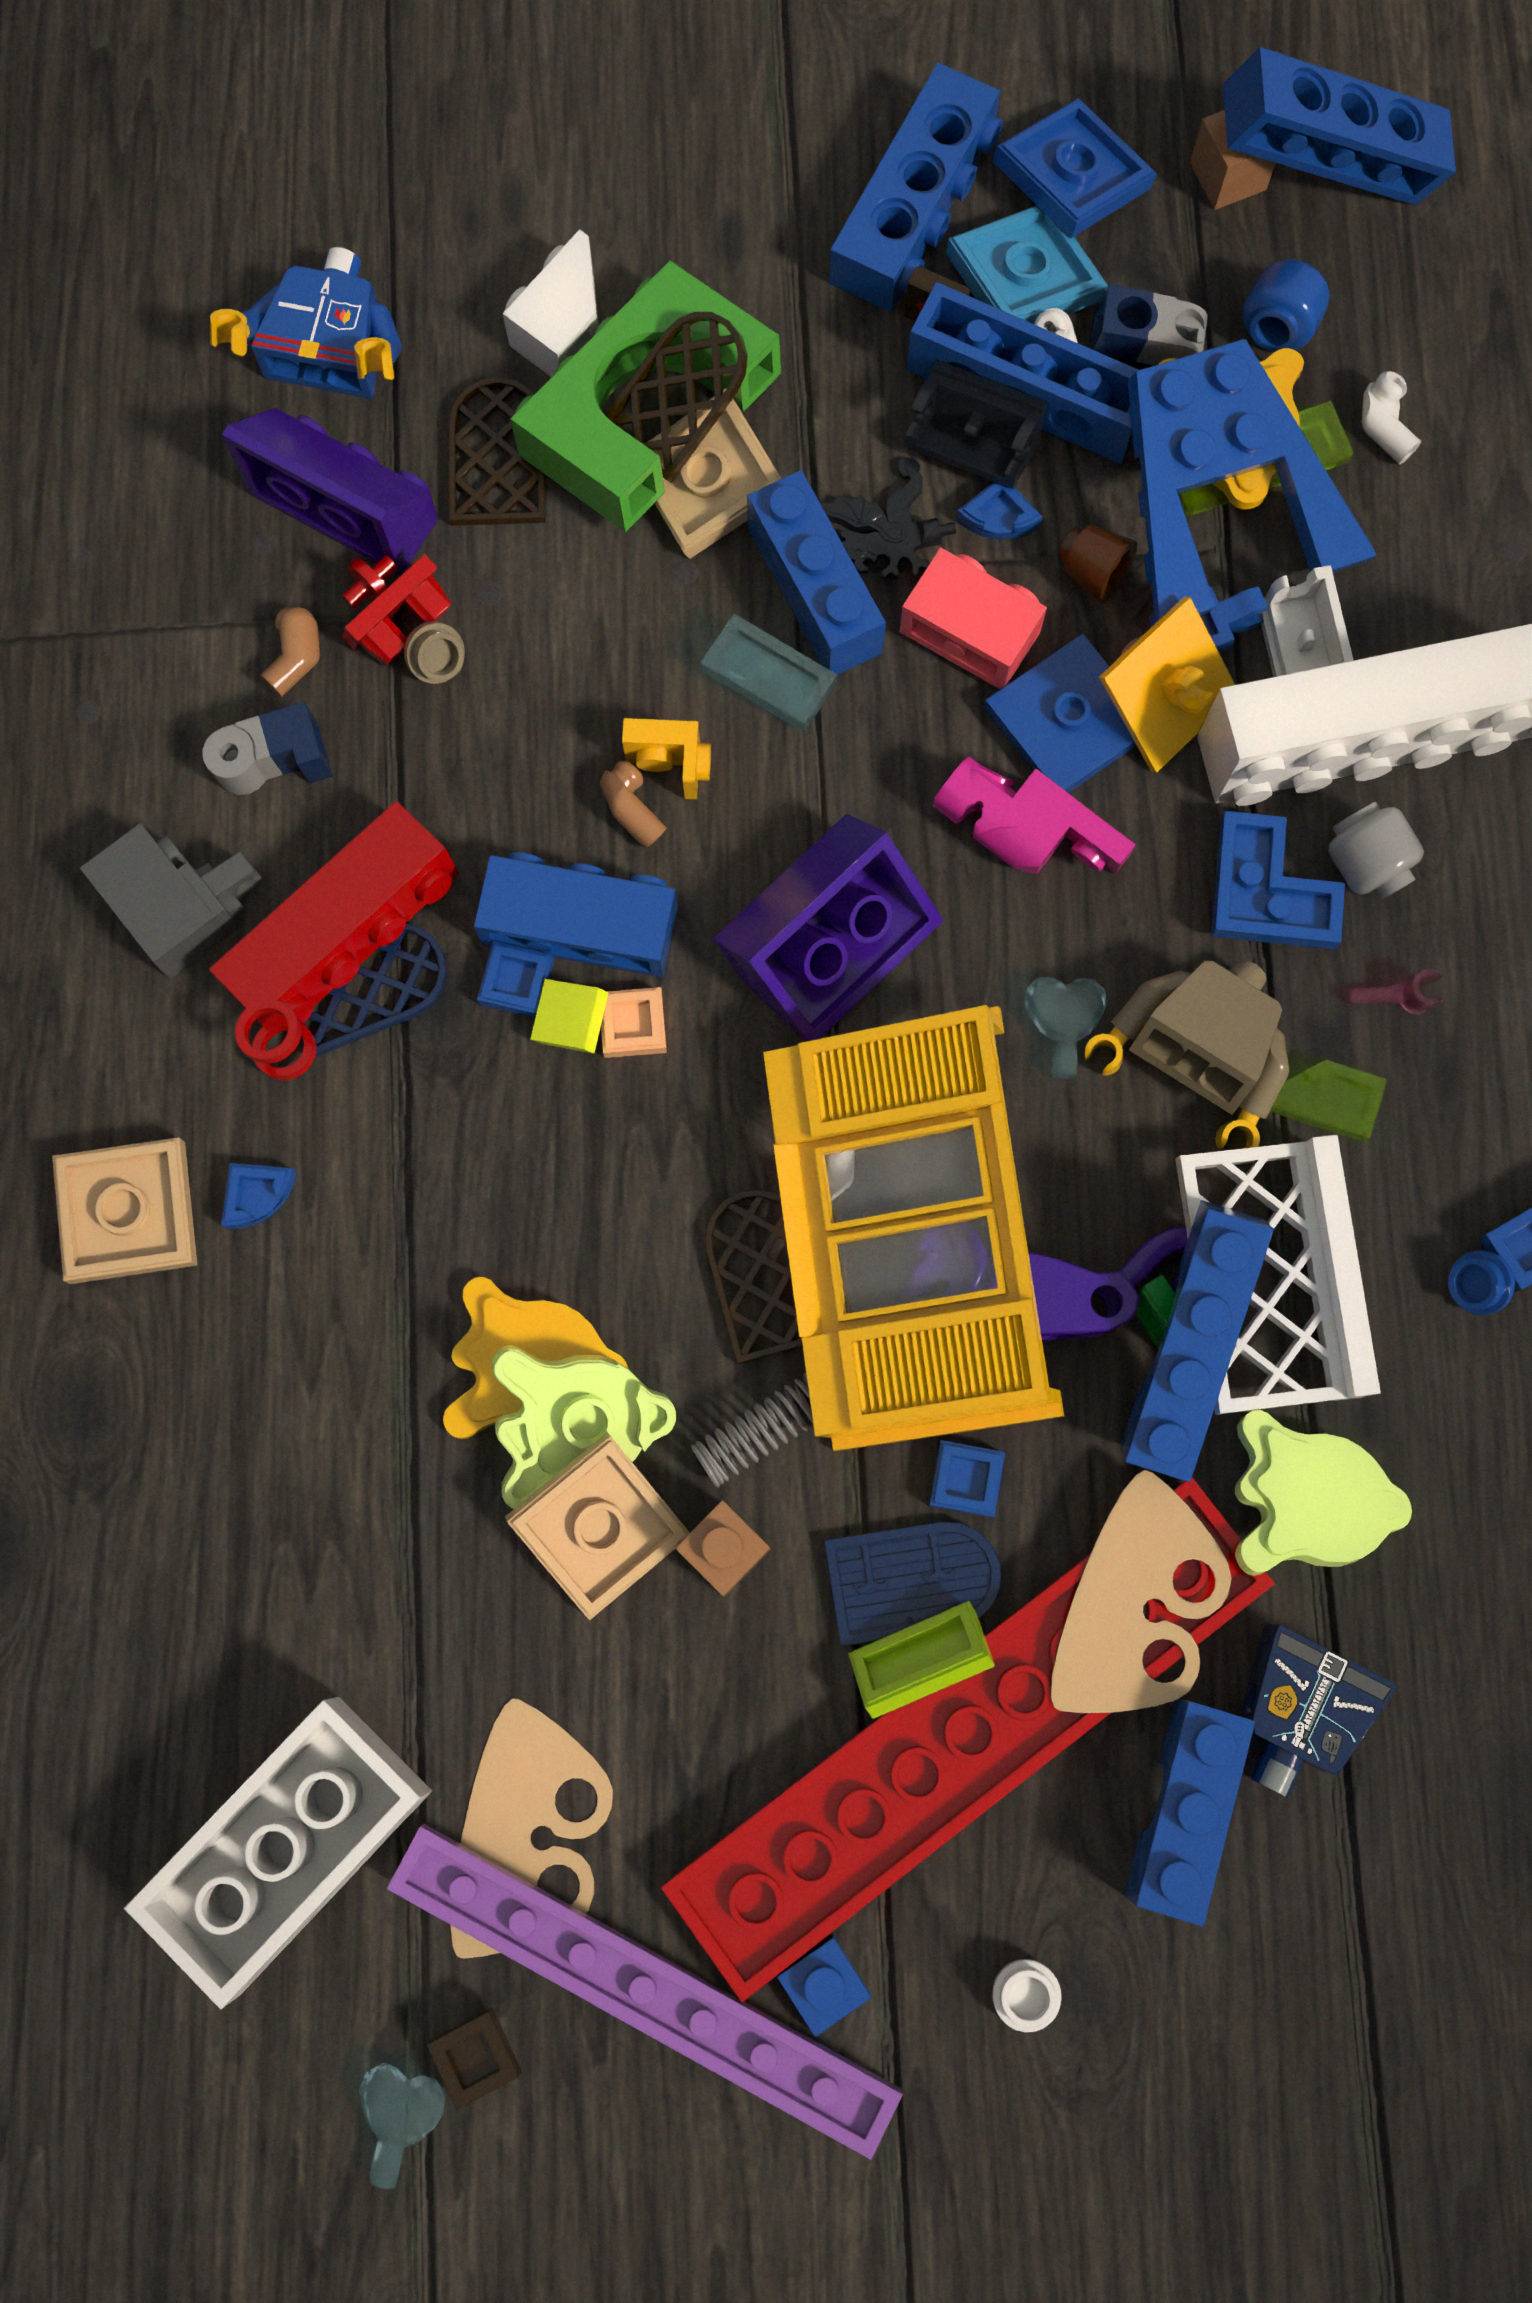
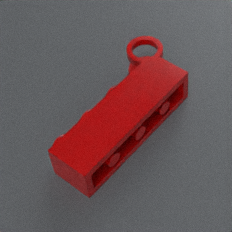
[209,801,460,1081]

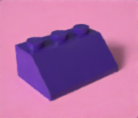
[222,408,438,576]
[713,814,944,1042]

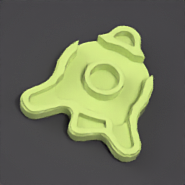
[492,1345,676,1509]
[1235,1410,1412,1576]

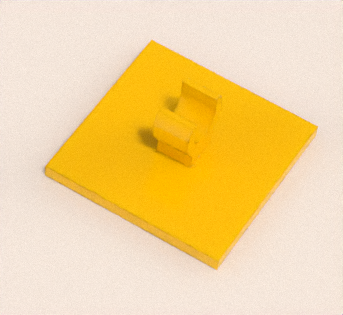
[1099,596,1235,773]

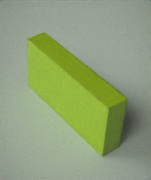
[848,1601,995,1719]

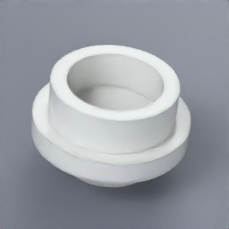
[992,1959,1061,2032]

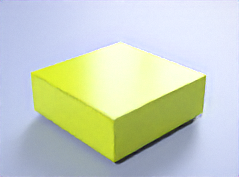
[530,979,609,1054]

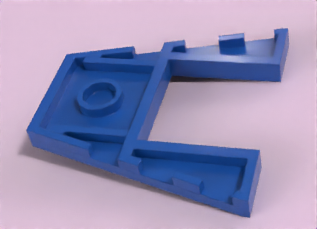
[1127,339,1377,627]

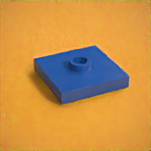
[992,98,1157,238]
[984,634,1137,793]

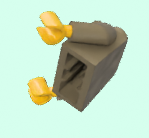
[1085,960,1289,1149]

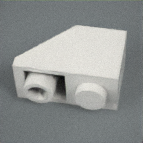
[503,229,599,378]

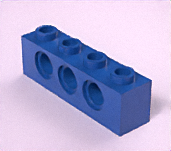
[1223,47,1456,205]
[829,62,1003,312]
[906,282,1139,465]

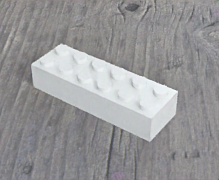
[1197,624,1532,806]

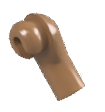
[260,606,320,698]
[600,761,667,849]

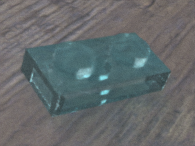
[701,614,837,732]

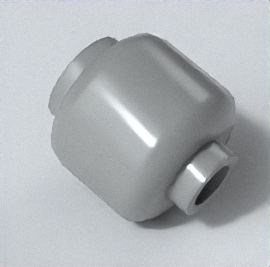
[1328,802,1424,899]

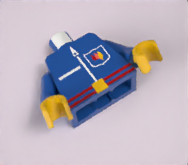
[210,247,402,399]

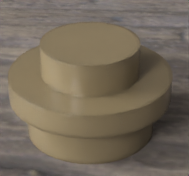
[404,621,465,684]

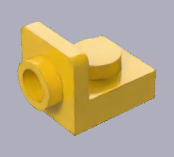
[622,718,711,799]

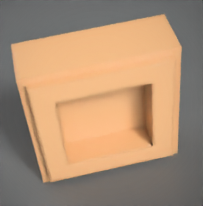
[601,987,667,1058]

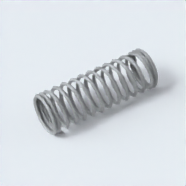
[691,1372,813,1488]

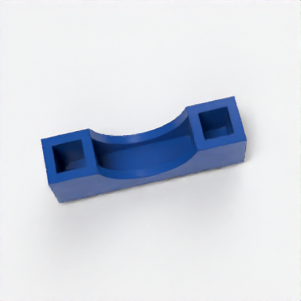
[1121,1200,1274,1482]

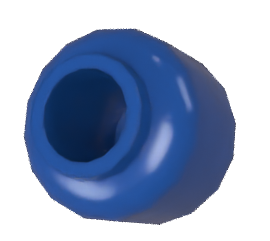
[1242,259,1330,352]

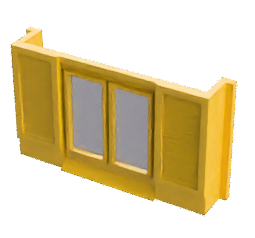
[763,1005,1064,1451]

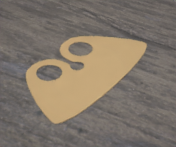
[1051,1470,1232,1713]
[450,1698,613,1959]

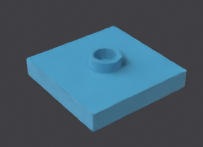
[946,205,1108,324]

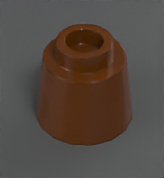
[1058,524,1138,603]

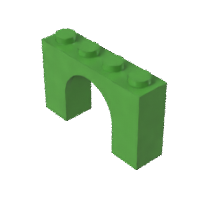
[510,261,781,533]

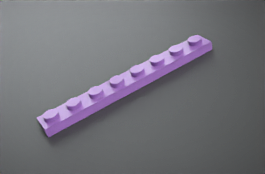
[387,1824,903,2160]

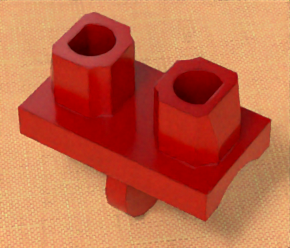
[341,554,452,666]

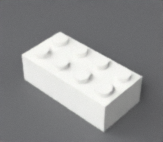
[124,1697,432,2009]

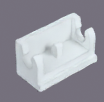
[1260,565,1354,677]

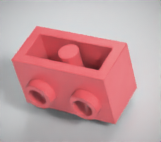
[899,547,1047,690]

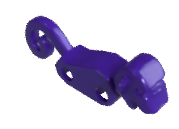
[895,1221,1188,1341]

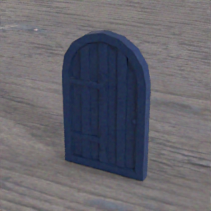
[824,1521,1001,1646]

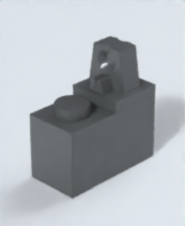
[80,823,263,979]

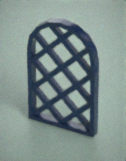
[301,924,448,1057]

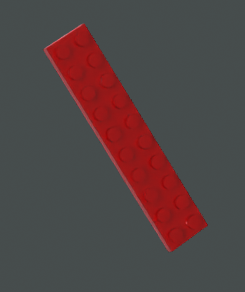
[661,1477,1275,2002]

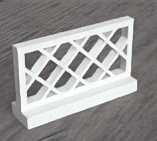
[1175,1135,1381,1415]

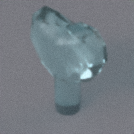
[1024,977,1107,1079]
[359,2063,446,2189]

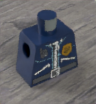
[1240,1624,1397,1798]

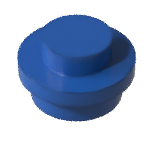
[1448,1250,1515,1315]

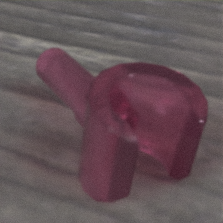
[1348,969,1444,1014]

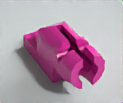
[933,756,1136,875]

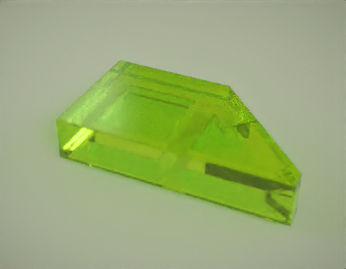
[1270,1060,1387,1142]

